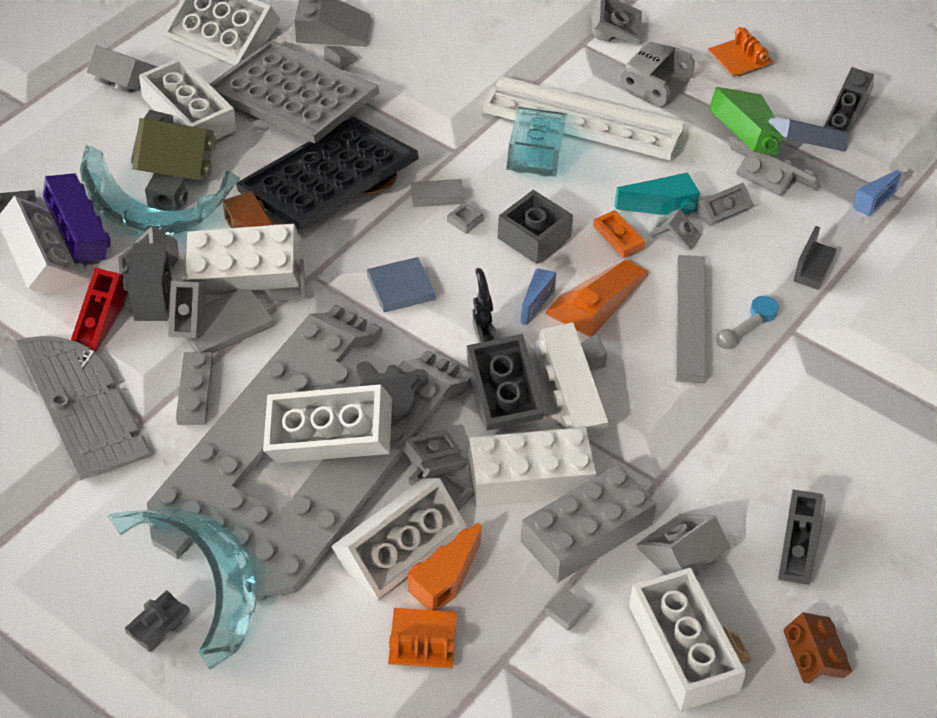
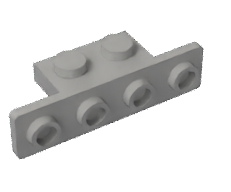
[728,137,820,196]

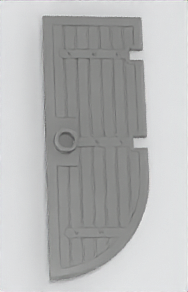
[15,336,152,480]

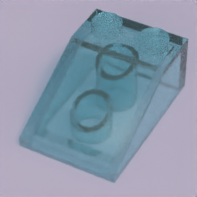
[506,107,567,177]

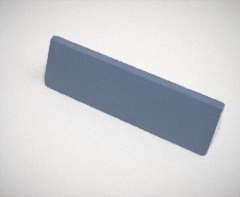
[769,118,849,152]

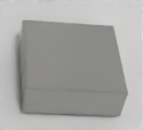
[447,202,484,234]
[544,587,589,630]

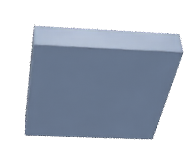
[367,257,435,312]

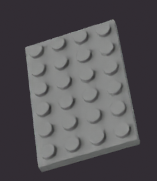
[209,40,379,143]

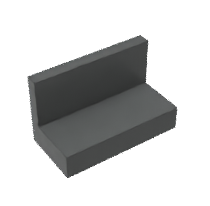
[794,226,837,290]

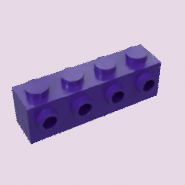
[43,173,111,263]

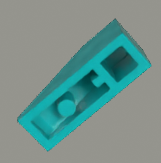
[614,172,700,215]

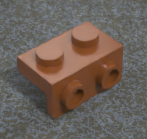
[783,612,853,684]

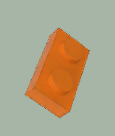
[593,210,646,258]

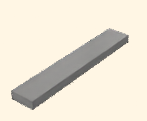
[676,255,705,383]

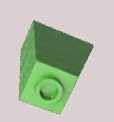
[709,87,784,156]

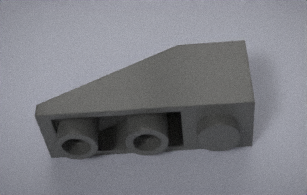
[824,67,874,134]

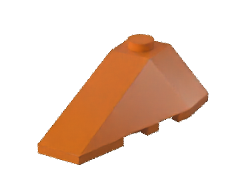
[546,260,648,337]

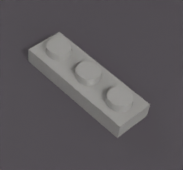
[176,352,213,425]

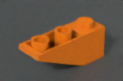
[408,522,482,610]

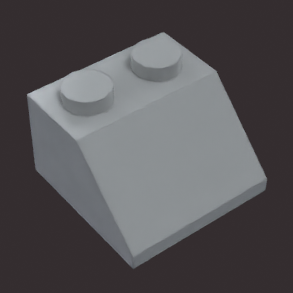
[87,45,157,92]
[636,513,731,577]

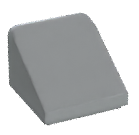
[324,46,358,69]
[581,334,607,370]

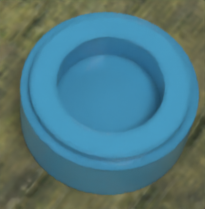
[750,296,779,322]

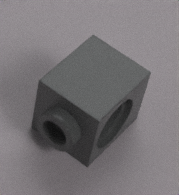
[145,173,188,214]

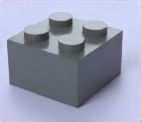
[497,189,573,264]
[123,243,173,321]

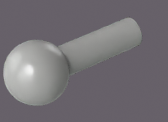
[716,313,763,349]

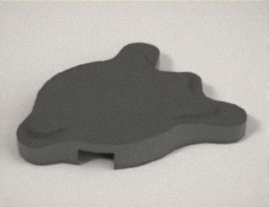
[356,361,428,427]

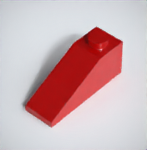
[71,267,128,352]

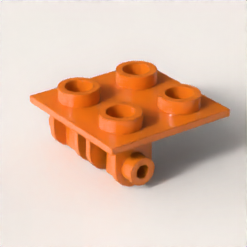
[708,27,773,77]
[388,608,457,668]

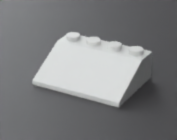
[161,0,280,66]

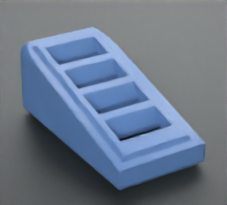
[853,170,901,216]
[521,268,557,325]

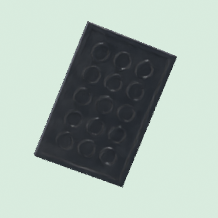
[236,116,419,230]

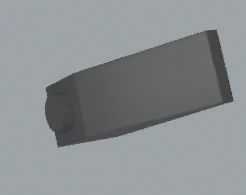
[778,489,826,585]

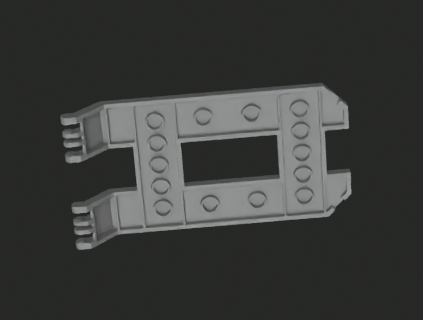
[147,305,472,602]

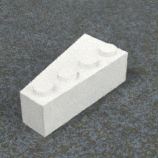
[534,322,608,438]

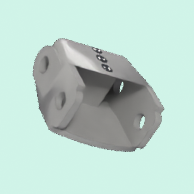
[621,42,695,108]

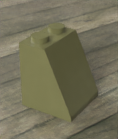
[132,118,216,181]

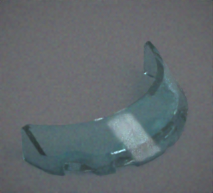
[80,145,240,235]
[108,509,257,669]

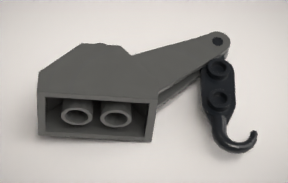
[466,268,544,431]

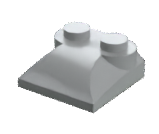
[591,0,642,43]

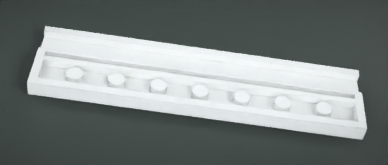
[483,76,685,160]

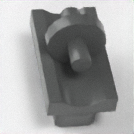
[125,590,190,652]

